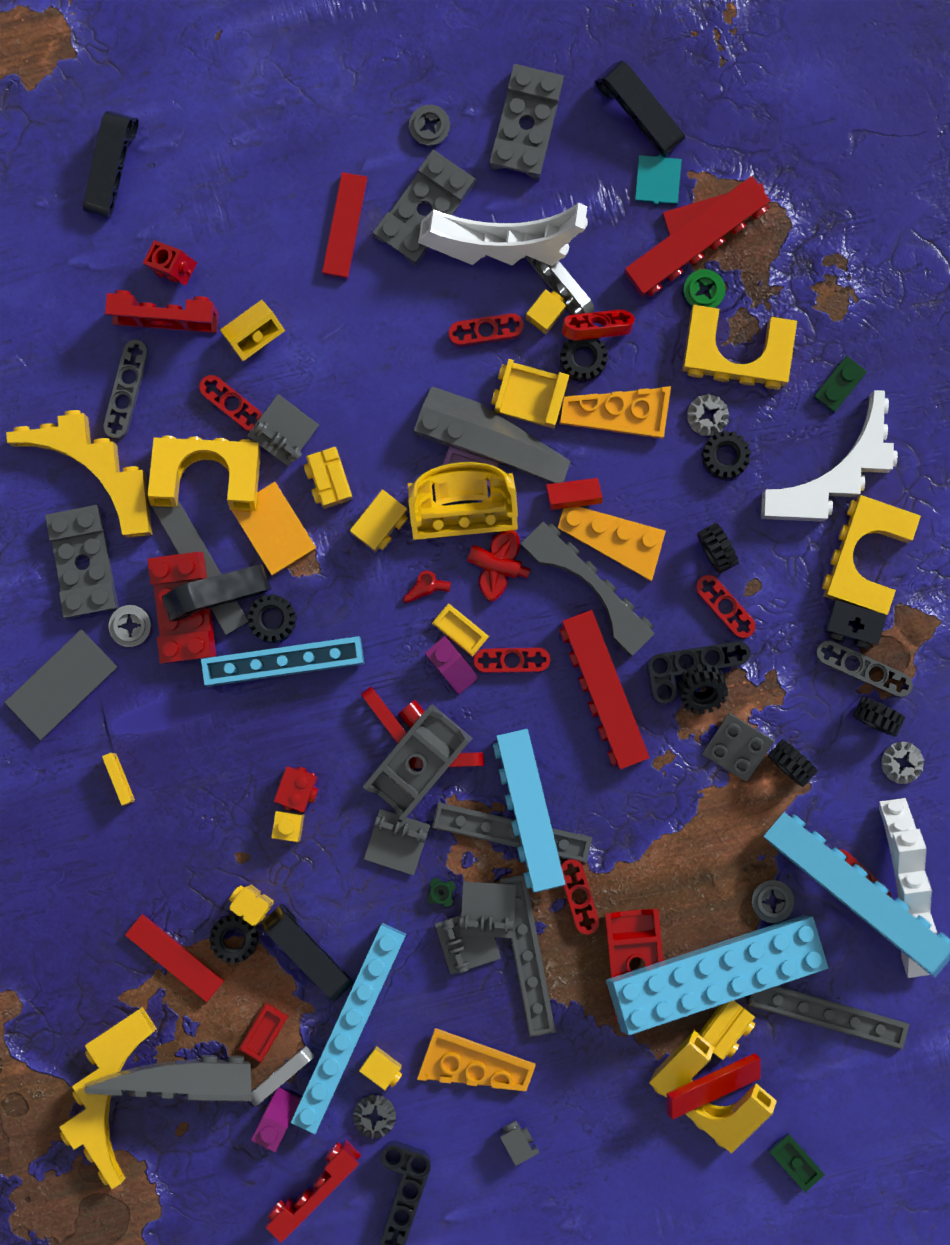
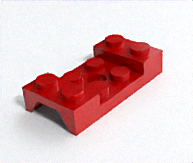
[105,290,219,333]
[147,552,217,663]
[604,908,664,1022]
[266,1140,361,1243]

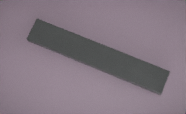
[148,499,249,635]
[432,802,592,863]
[500,875,556,1037]
[748,986,910,1050]

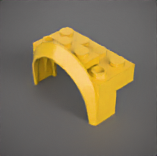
[408,462,518,540]

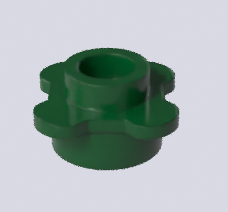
[427,878,456,907]

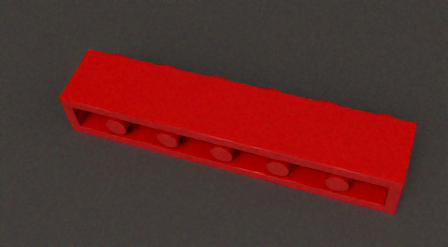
[624,176,771,297]
[559,610,650,770]

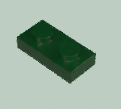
[813,356,867,414]
[768,1132,825,1193]

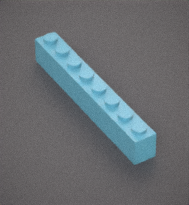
[764,812,950,978]
[291,923,406,1134]

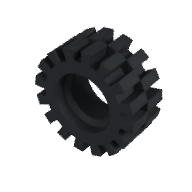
[560,338,608,382]
[702,430,751,480]
[697,523,739,574]
[247,594,297,643]
[677,664,728,714]
[853,697,906,737]
[768,739,818,787]
[209,914,259,964]

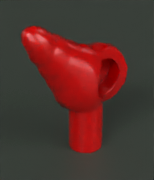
[402,570,451,603]

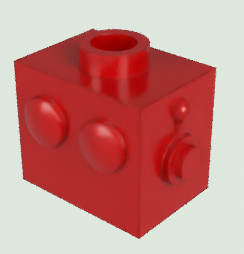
[143,240,197,286]
[274,766,319,813]

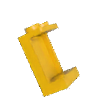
[491,359,569,429]

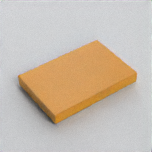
[231,482,317,576]

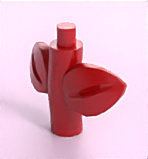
[467,530,531,602]

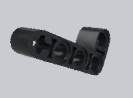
[594,61,685,157]
[83,111,139,218]
[162,564,271,622]
[646,641,751,704]
[262,903,354,1002]
[380,1141,431,1245]

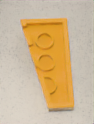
[560,386,671,439]
[558,507,666,582]
[417,1028,535,1091]

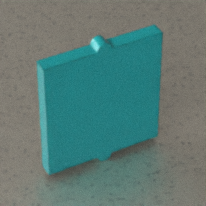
[635,155,682,205]

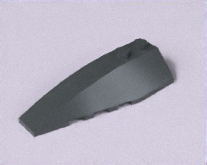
[414,386,571,483]
[84,1055,252,1101]

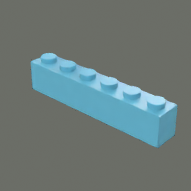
[201,636,365,687]
[492,729,565,893]

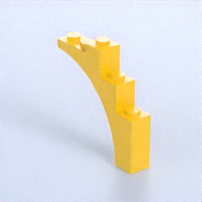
[6,410,153,538]
[59,1007,157,1189]

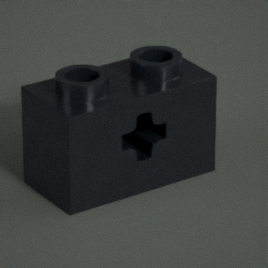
[823,600,887,650]

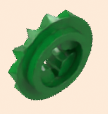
[683,269,725,308]

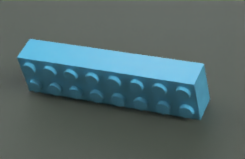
[606,915,828,1035]

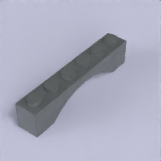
[520,522,655,657]

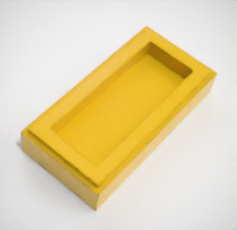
[432,603,489,657]
[102,753,135,806]

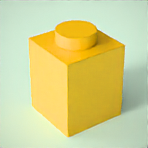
[526,289,566,335]
[271,811,304,842]
[359,1046,402,1090]

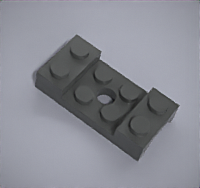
[489,64,564,180]
[373,149,475,267]
[45,505,119,619]
[363,704,473,821]

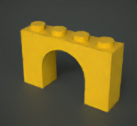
[682,305,797,390]
[148,435,261,511]
[822,495,921,615]
[649,1031,777,1154]

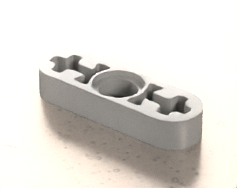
[251,1046,315,1106]

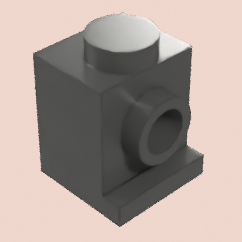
[500,1120,539,1166]

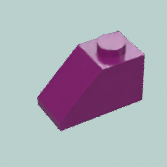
[425,636,479,694]
[251,1087,302,1152]

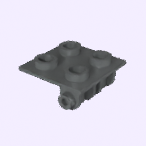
[247,394,319,467]
[702,713,775,782]
[364,809,430,875]
[460,882,516,938]
[435,915,501,975]

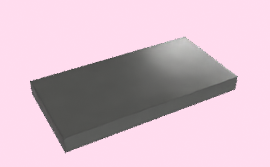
[5,629,119,740]

